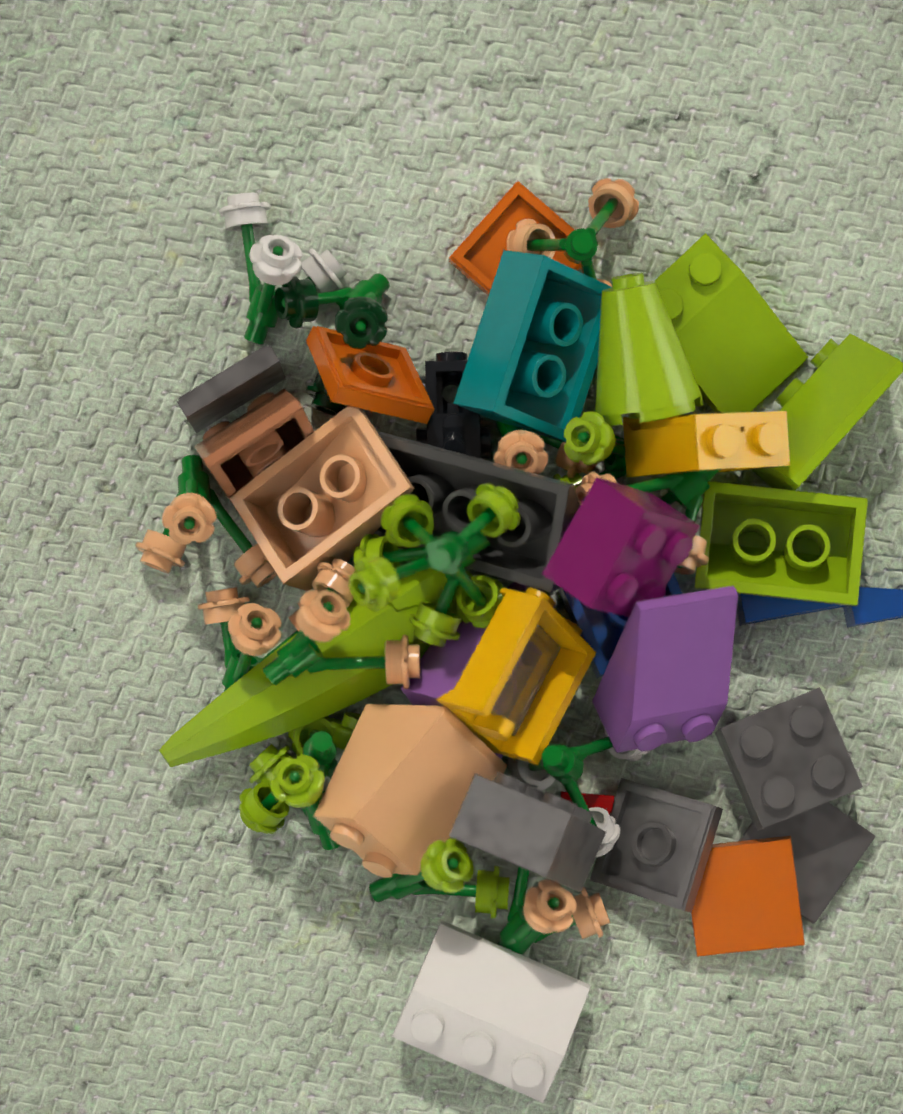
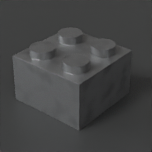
[715,687,863,831]
[449,772,606,892]

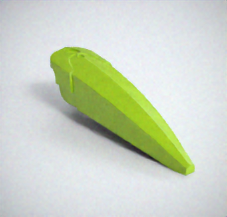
[159,567,473,767]

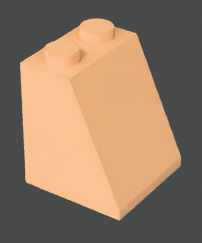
[314,704,507,878]

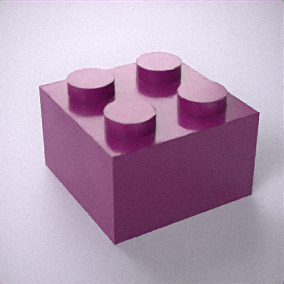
[542,477,700,617]

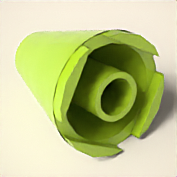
[595,273,703,426]

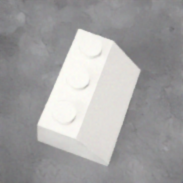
[392,920,591,1103]

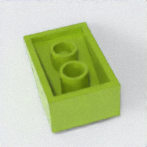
[655,233,809,413]

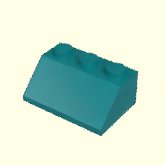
[453,250,612,443]

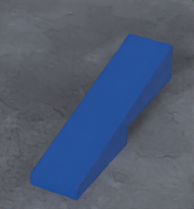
[737,587,903,628]

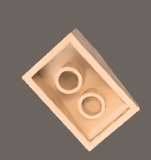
[229,406,414,591]

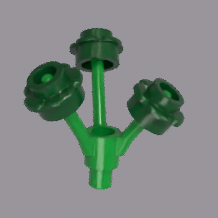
[274,273,390,416]

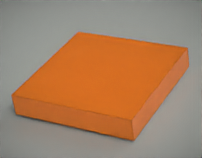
[449,181,581,296]
[306,326,435,424]
[691,835,805,956]

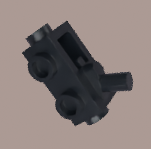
[416,352,491,459]

